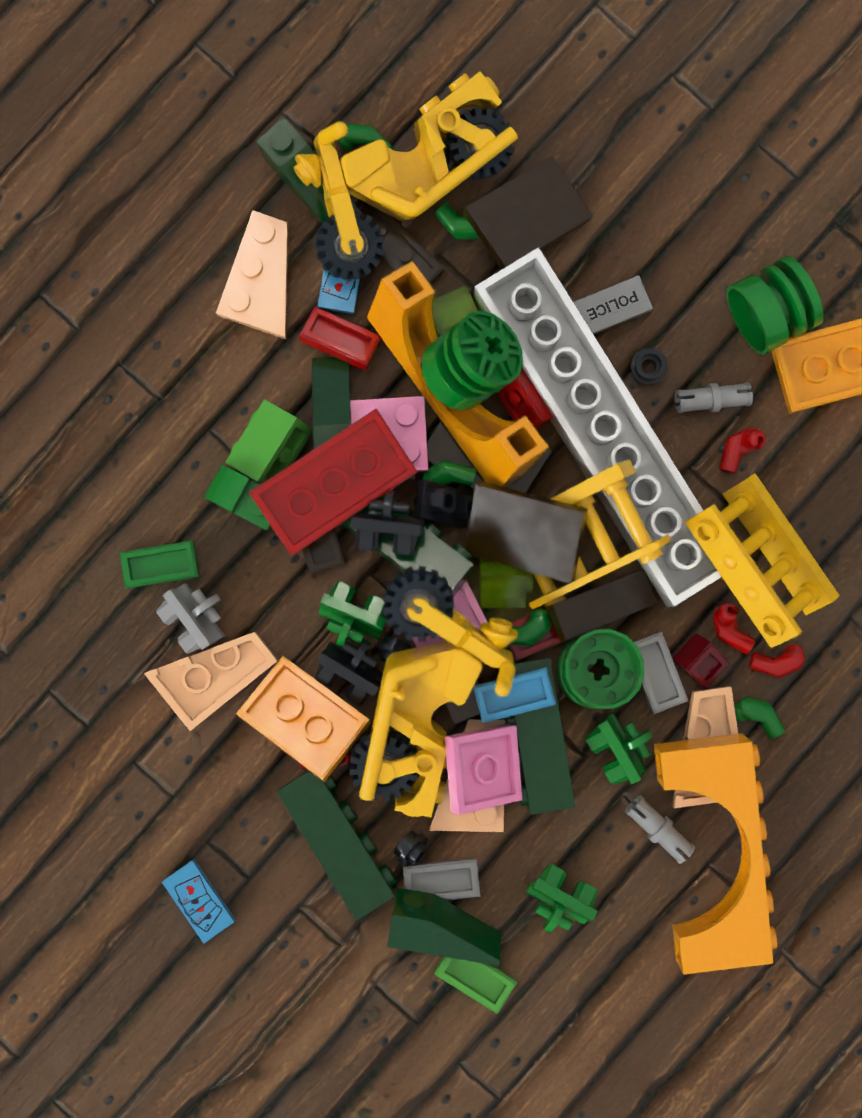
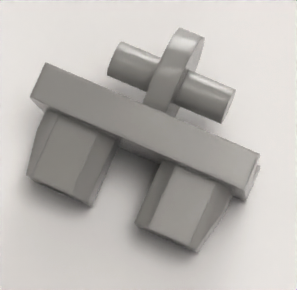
[156,583,225,654]

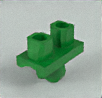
[318,581,386,648]
[585,712,653,785]
[525,864,598,933]

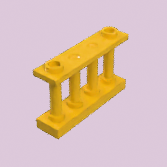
[529,459,671,610]
[684,473,840,648]

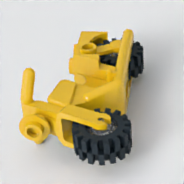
[293,71,518,280]
[349,566,518,818]

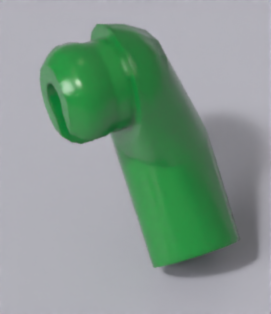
[338,123,394,151]
[434,202,479,240]
[422,460,476,486]
[510,608,552,646]
[734,697,786,739]

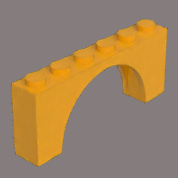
[367,261,548,488]
[654,733,777,975]

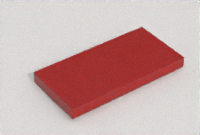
[249,409,418,556]

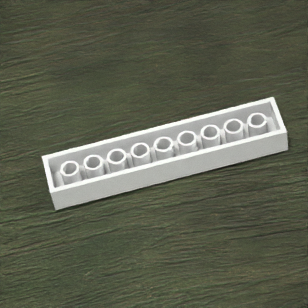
[473,247,722,607]

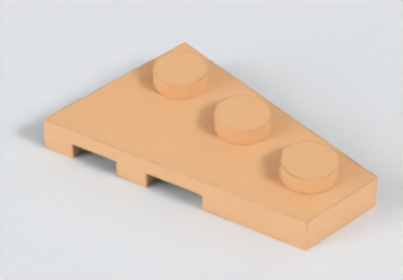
[216,210,289,340]
[144,632,279,731]
[672,686,738,808]

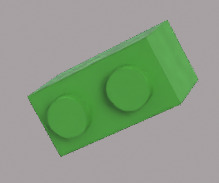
[225,399,313,485]

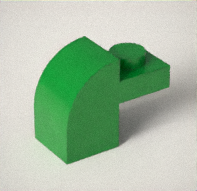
[203,464,271,531]

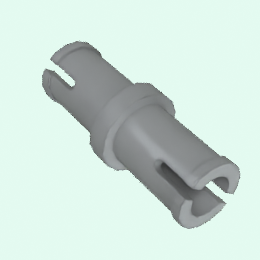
[674,382,753,414]
[625,795,695,864]

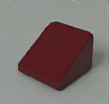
[673,634,730,689]

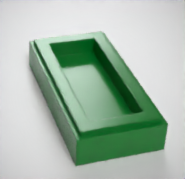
[119,540,200,589]

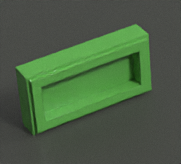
[434,957,517,1014]

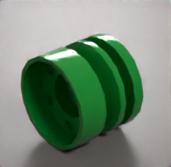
[726,255,824,355]
[421,311,523,411]
[556,629,644,709]

